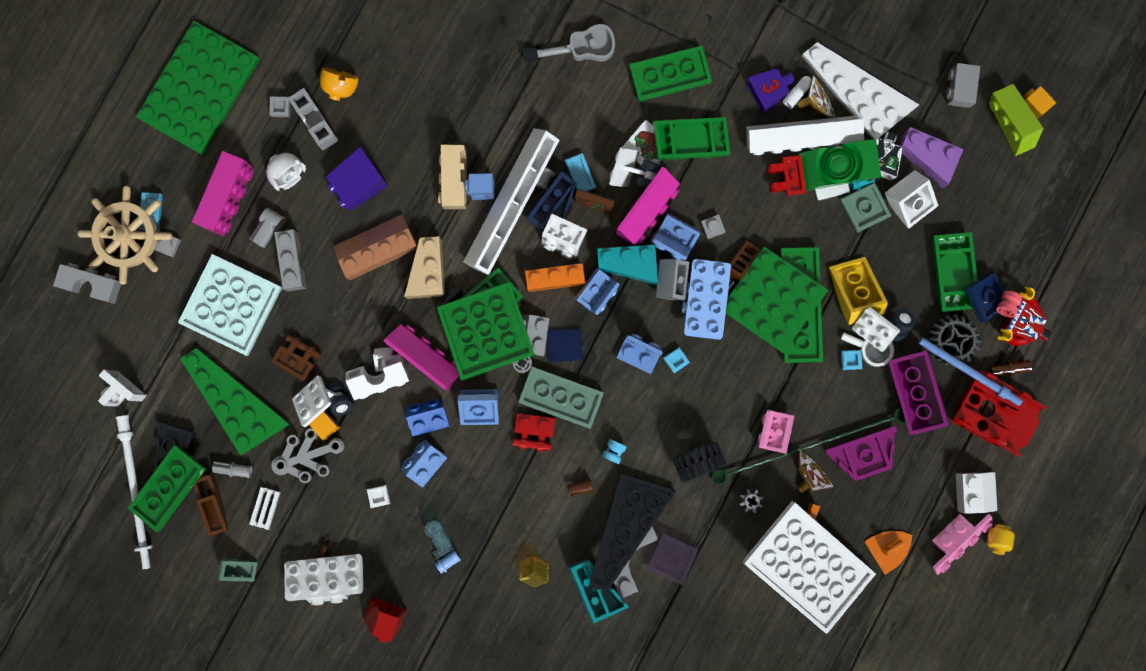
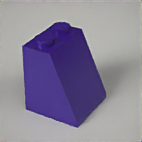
[326,147,388,211]

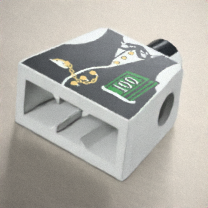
[876,132,902,181]

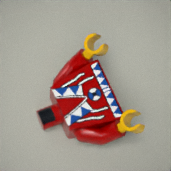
[998,286,1051,346]

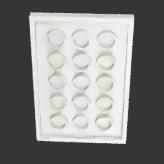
[742,501,876,634]

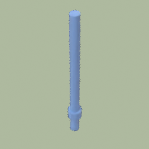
[918,337,1023,406]

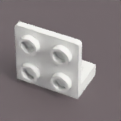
[542,214,587,259]

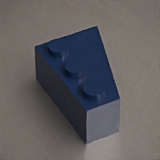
[525,172,577,232]

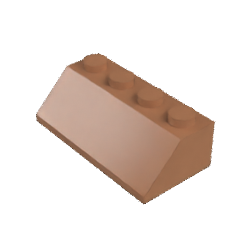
[334,214,418,280]

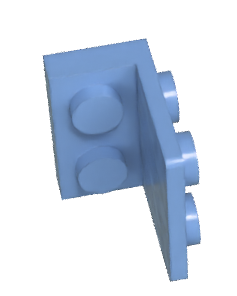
[616,334,663,374]

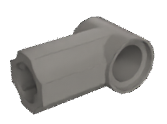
[250,208,285,249]

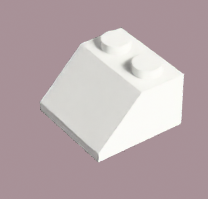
[885,170,938,228]
[956,472,997,513]

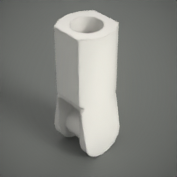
[783,76,811,110]

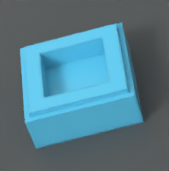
[663,347,690,373]
[841,350,862,370]

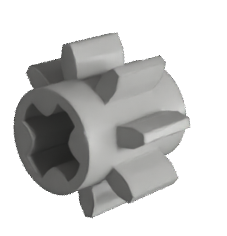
[739,489,763,513]

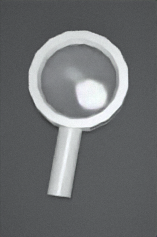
[841,332,894,367]

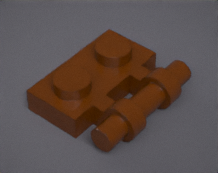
[271,334,322,381]

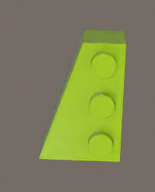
[989,84,1043,156]

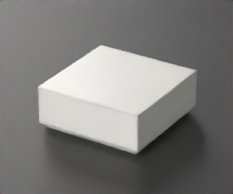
[367,485,391,508]

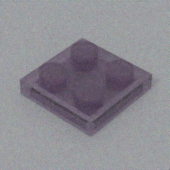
[647,533,698,585]

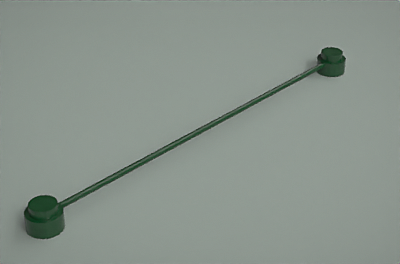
[711,408,906,485]

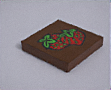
[575,189,614,214]

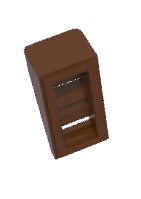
[730,240,761,283]

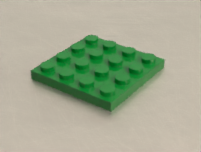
[725,247,828,354]
[437,282,535,381]

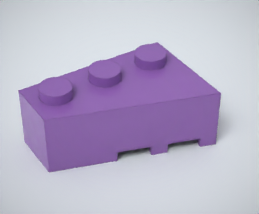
[899,127,963,189]

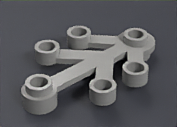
[272,428,345,483]

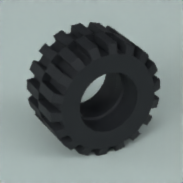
[673,441,727,482]

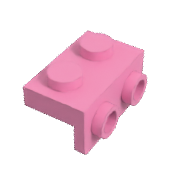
[758,410,794,454]

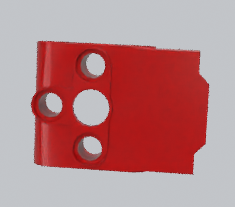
[951,370,1048,457]

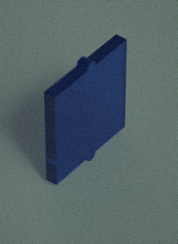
[546,329,583,362]

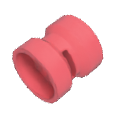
[997,291,1022,317]

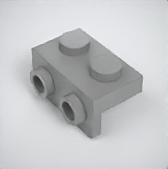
[522,315,549,356]

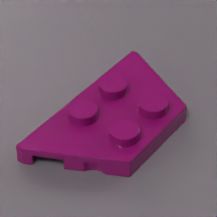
[824,426,897,481]

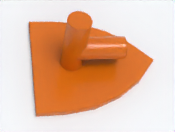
[864,531,913,575]

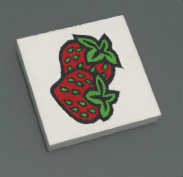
[623,120,661,166]

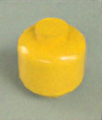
[987,525,1015,555]

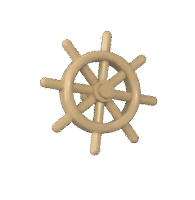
[78,185,173,285]

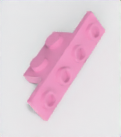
[932,514,993,575]

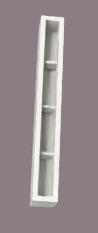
[463,128,559,275]

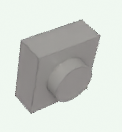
[269,97,291,117]
[700,215,726,240]
[155,237,181,258]

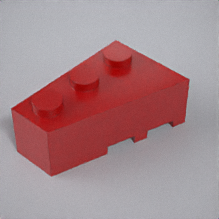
[363,597,407,643]

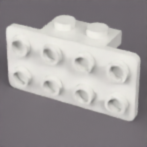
[284,554,364,605]

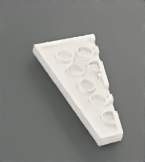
[802,42,919,140]

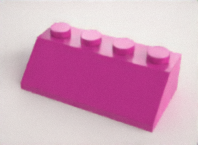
[616,167,680,246]
[384,324,460,391]

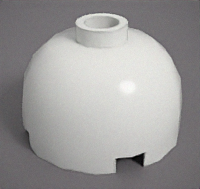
[266,153,306,191]

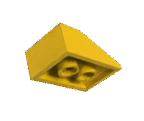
[829,257,888,325]

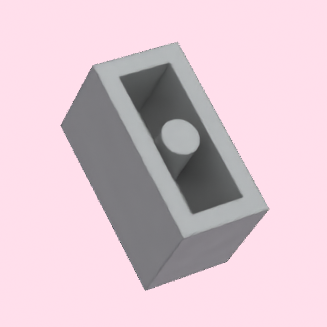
[946,63,980,108]
[656,259,690,300]

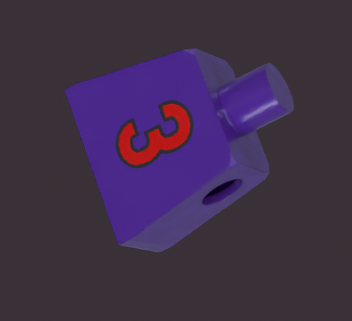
[746,69,795,114]

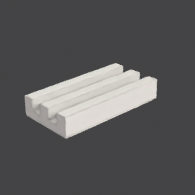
[249,487,281,530]

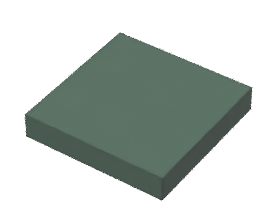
[839,182,891,233]

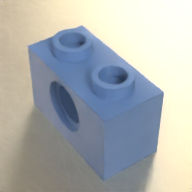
[465,174,495,200]

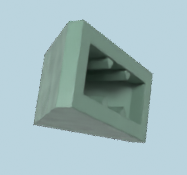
[218,557,258,582]

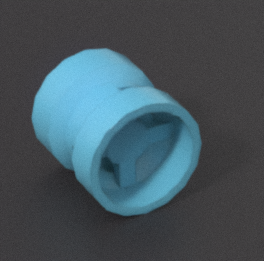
[602,439,627,464]

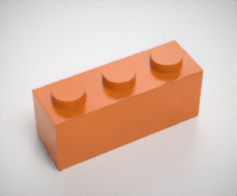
[525,263,585,292]

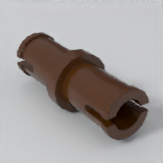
[989,360,1032,377]

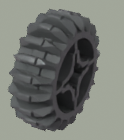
[928,315,981,367]

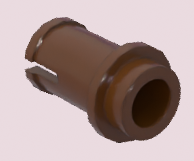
[568,479,594,497]

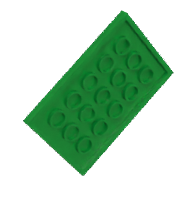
[136,21,260,155]

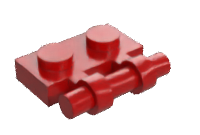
[513,413,555,452]

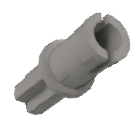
[212,461,252,478]

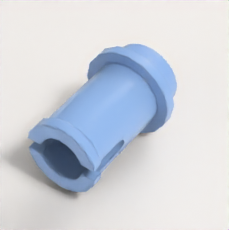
[435,550,461,573]

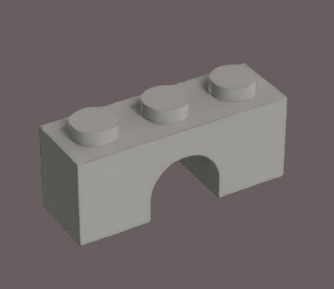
[288,88,339,150]
[274,229,307,292]
[53,263,121,304]

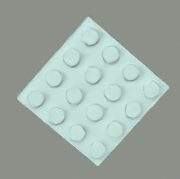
[178,254,282,356]

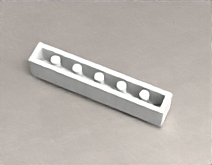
[746,116,864,155]

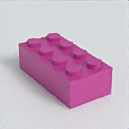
[192,151,254,237]

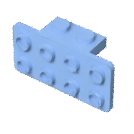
[682,259,731,340]

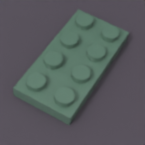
[518,367,604,429]

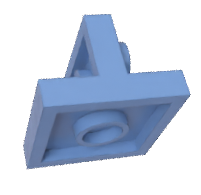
[458,389,499,425]

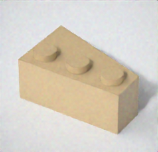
[438,145,467,209]
[404,236,445,299]

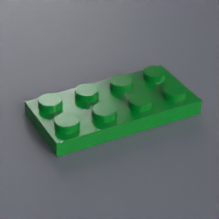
[629,46,712,102]
[128,445,206,532]

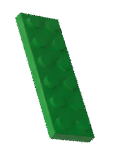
[780,247,823,363]

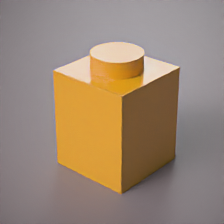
[1024,86,1056,119]
[309,410,340,440]

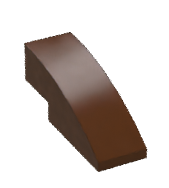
[193,472,228,536]

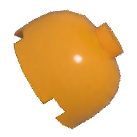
[320,68,359,101]

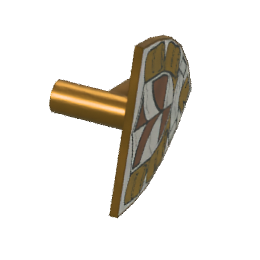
[798,75,836,118]
[798,451,834,493]

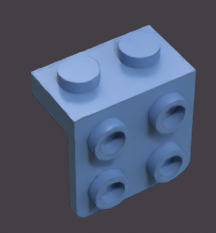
[652,213,701,260]

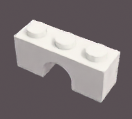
[345,354,409,400]

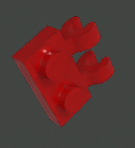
[768,155,806,196]

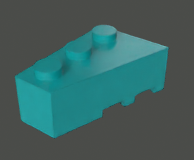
[597,245,658,285]
[567,559,629,623]

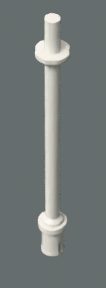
[116,415,153,569]

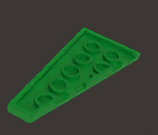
[180,348,291,455]

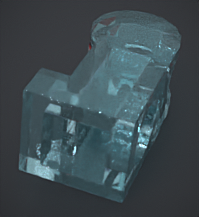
[424,520,455,559]

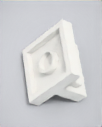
[98,370,147,406]

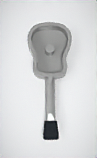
[522,24,615,62]

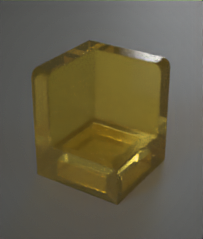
[519,556,549,587]

